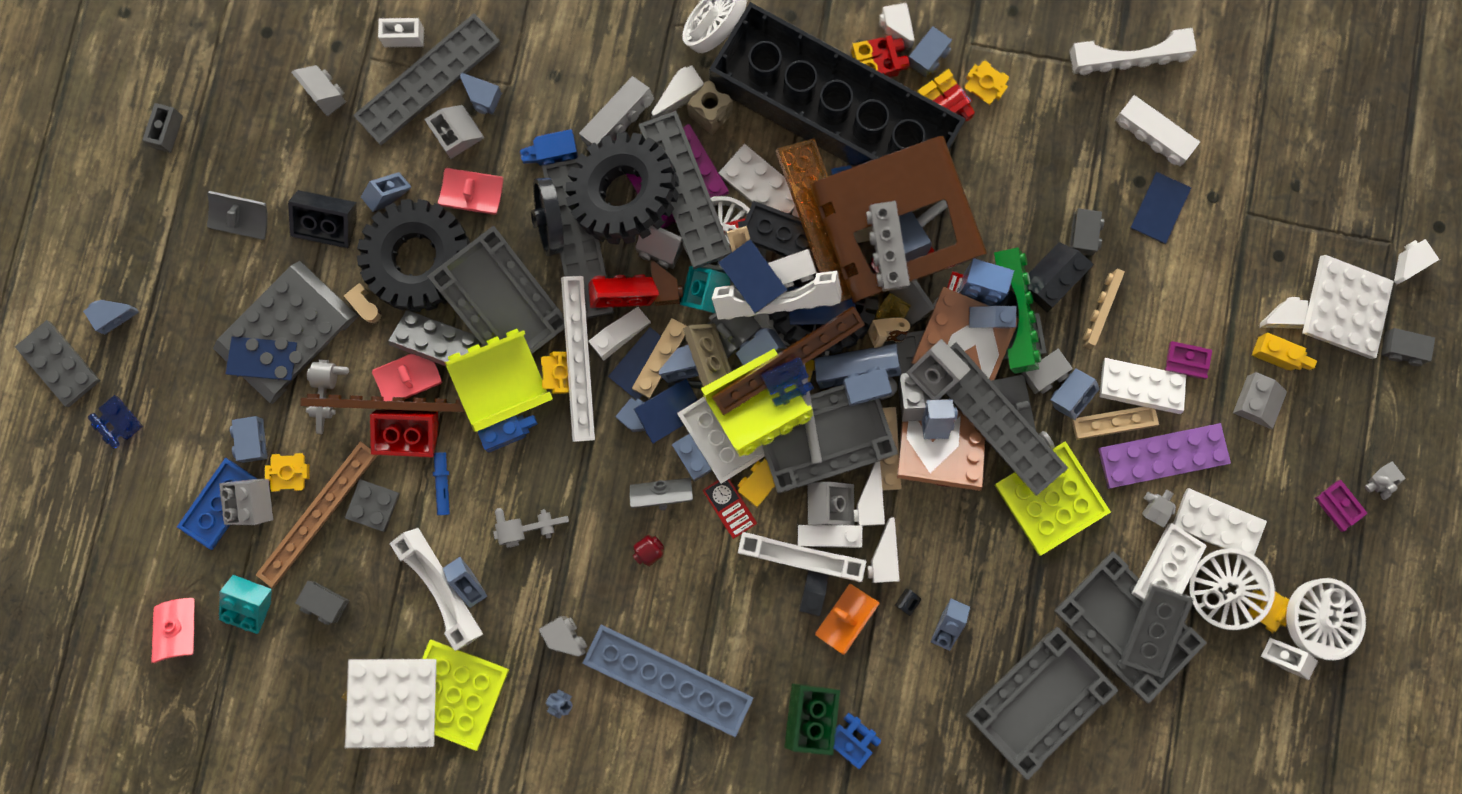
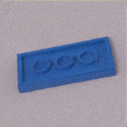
[177,458,258,550]

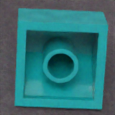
[680,266,730,314]

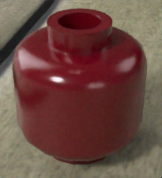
[633,535,665,566]

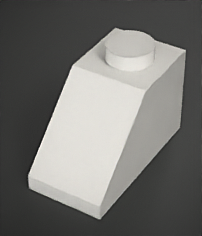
[879,3,915,48]
[1394,239,1439,285]
[1260,297,1308,329]
[1261,638,1318,680]

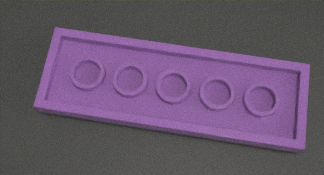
[1098,423,1231,489]

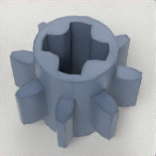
[546,690,573,719]

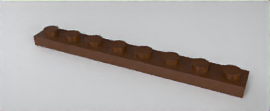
[712,306,865,415]
[300,394,465,412]

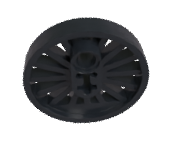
[531,177,564,256]

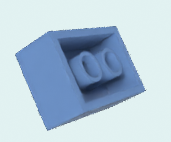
[958,259,1014,306]

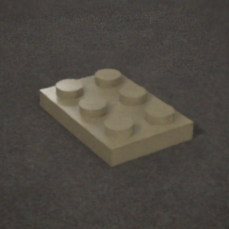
[683,323,732,387]

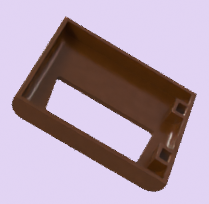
[810,136,987,303]

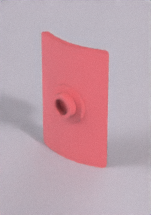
[438,168,504,215]
[372,354,442,401]
[152,598,194,663]

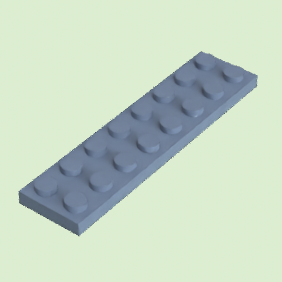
[582,625,753,737]

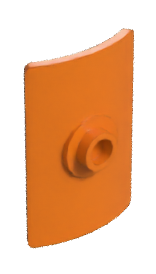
[815,584,879,655]

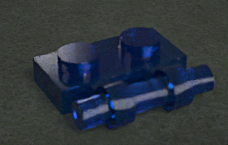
[761,357,813,407]
[87,395,143,449]

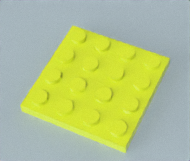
[994,441,1111,556]
[422,639,509,751]

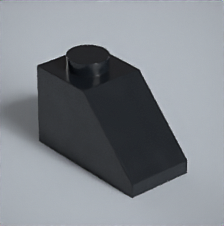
[799,570,829,616]

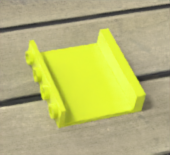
[444,329,553,432]
[701,349,813,457]

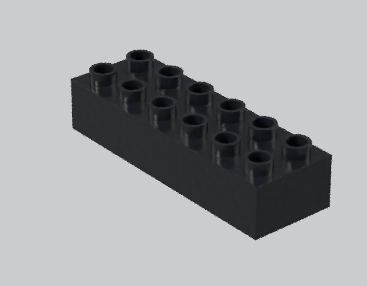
[709,2,966,167]

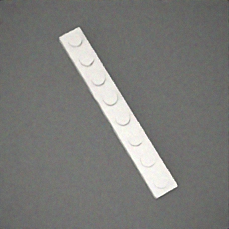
[561,276,595,442]

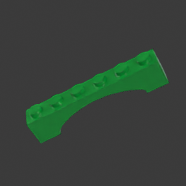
[994,247,1041,374]

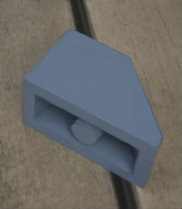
[460,73,502,114]
[361,172,411,212]
[83,300,139,335]
[969,306,1016,329]
[659,344,699,383]
[442,557,487,608]

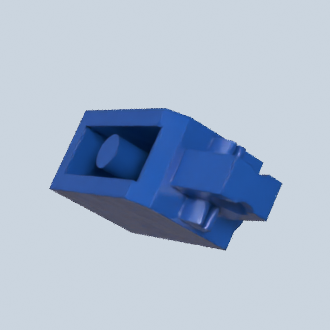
[520,129,578,166]
[477,415,538,453]

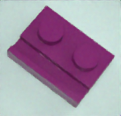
[1165,341,1212,380]
[1315,480,1368,532]

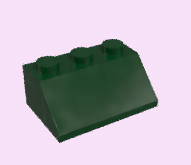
[784,683,840,755]

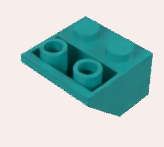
[219,575,272,634]

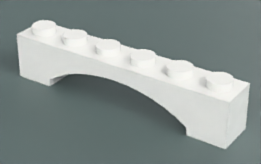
[1070,28,1197,75]
[712,271,842,320]
[390,528,483,651]
[738,532,866,582]

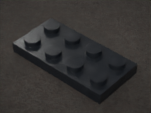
[742,200,828,266]

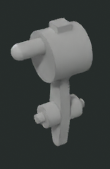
[306,360,349,434]
[493,508,569,548]

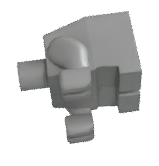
[1365,461,1406,500]
[1142,490,1176,527]

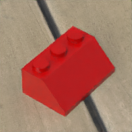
[588,274,659,308]
[370,409,438,457]

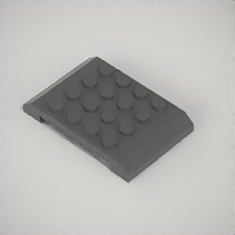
[427,225,565,354]
[213,261,359,404]
[762,385,898,494]
[1054,551,1207,704]
[966,627,1119,780]

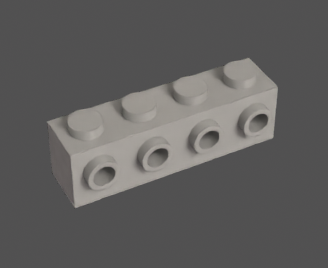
[579,76,654,148]
[866,201,910,291]

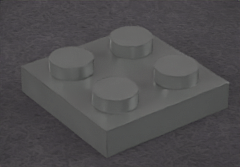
[345,479,400,532]

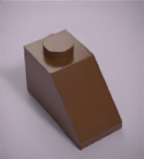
[651,262,683,306]

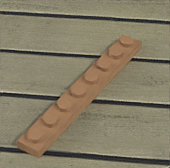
[256,441,378,588]

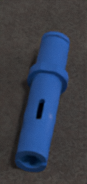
[433,452,450,516]

